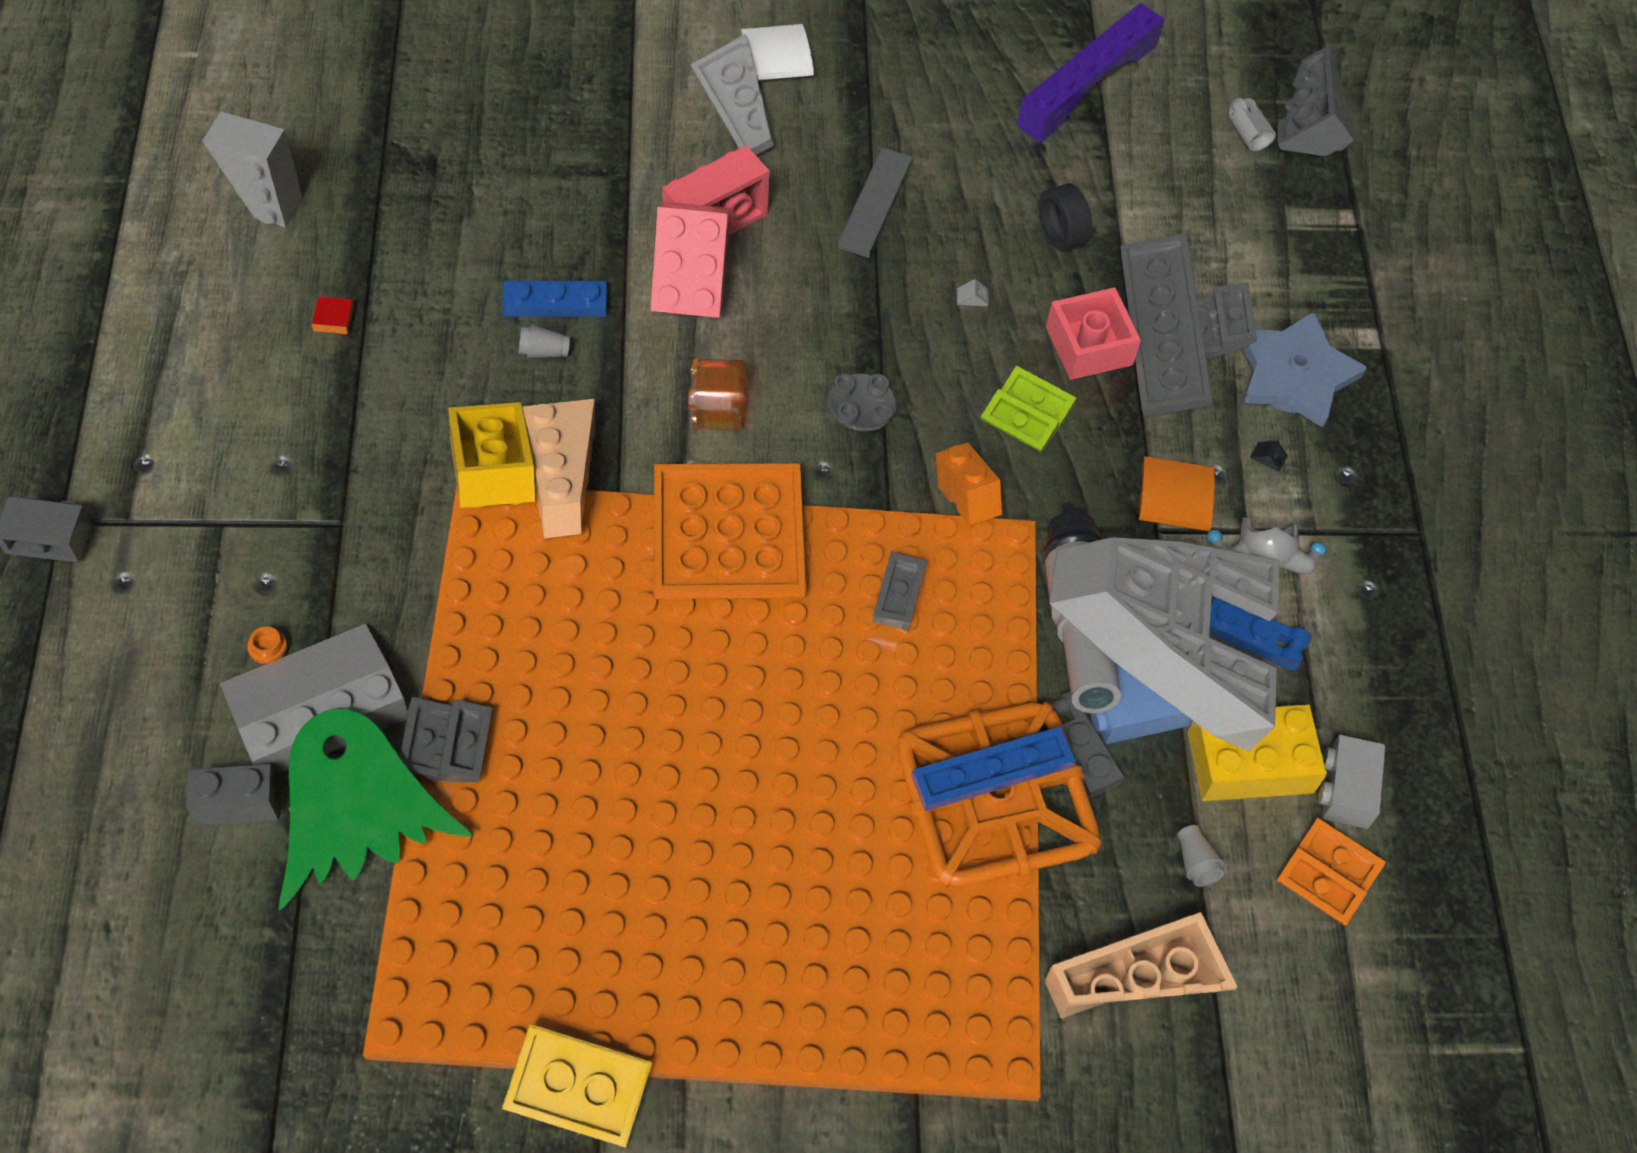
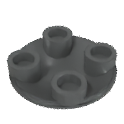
[827,373,897,431]

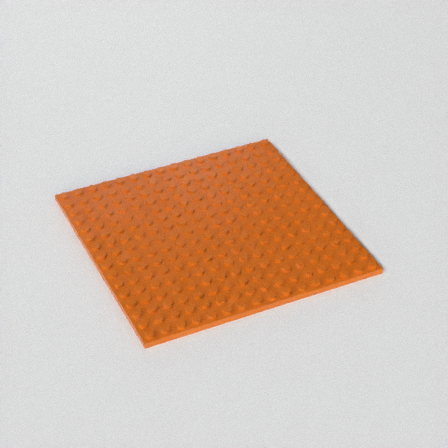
[363,486,1040,1101]

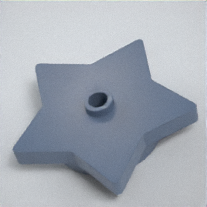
[1242,313,1366,427]

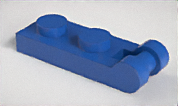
[1209,597,1312,670]

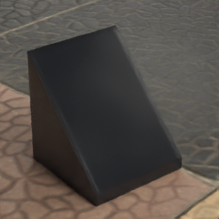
[1249,440,1288,471]

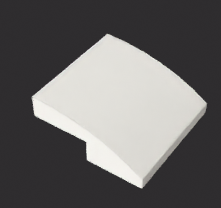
[741,24,814,80]

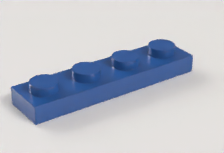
[911,727,1075,811]

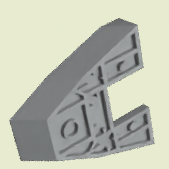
[1049,537,1279,752]

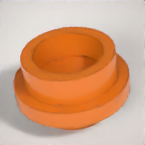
[247,626,287,664]

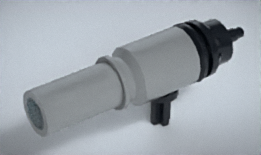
[1043,503,1121,714]

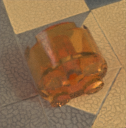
[688,359,747,431]

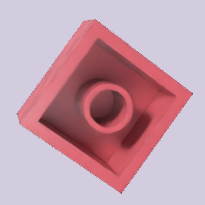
[1046,287,1141,380]

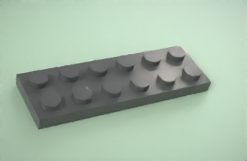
[1120,233,1213,417]

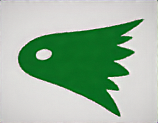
[278,709,473,910]

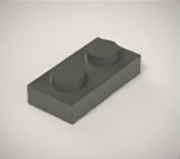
[872,552,927,631]

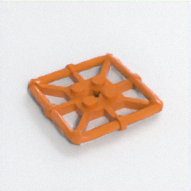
[896,701,1102,887]

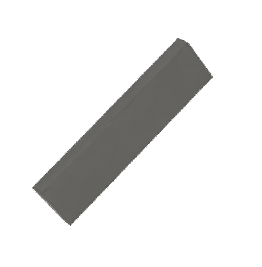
[838,147,913,258]

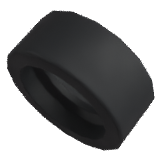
[1038,183,1093,251]

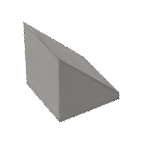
[957,279,988,306]

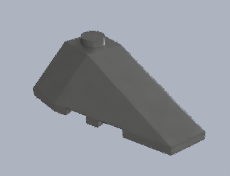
[1277,45,1354,156]

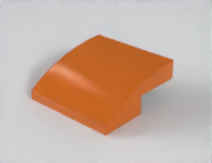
[1139,456,1215,531]
[1276,818,1386,926]

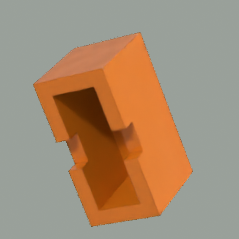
[935,442,1002,526]

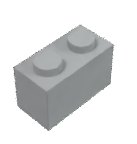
[1318,735,1385,829]

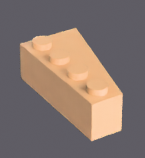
[523,399,595,538]

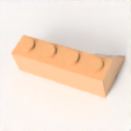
[1045,912,1237,1019]

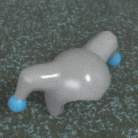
[1206,517,1326,574]

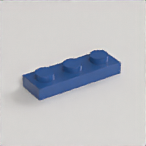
[502,281,607,317]

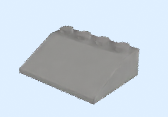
[220,623,408,776]

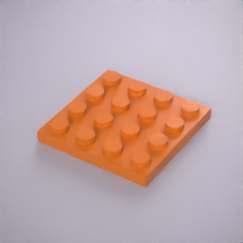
[654,463,806,599]

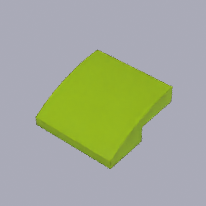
[980,366,1076,452]

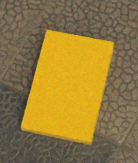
[502,1024,653,1147]

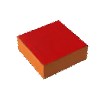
[311,296,354,334]

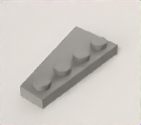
[691,34,774,155]

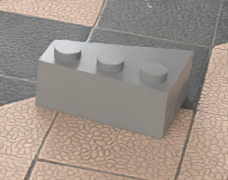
[202,111,302,227]

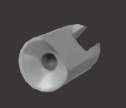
[1228,98,1276,151]

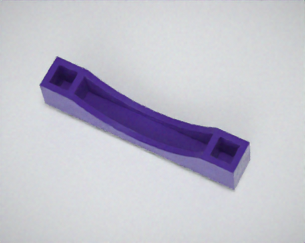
[1017,2,1165,143]

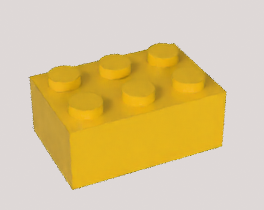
[448,402,535,508]
[1187,705,1327,801]

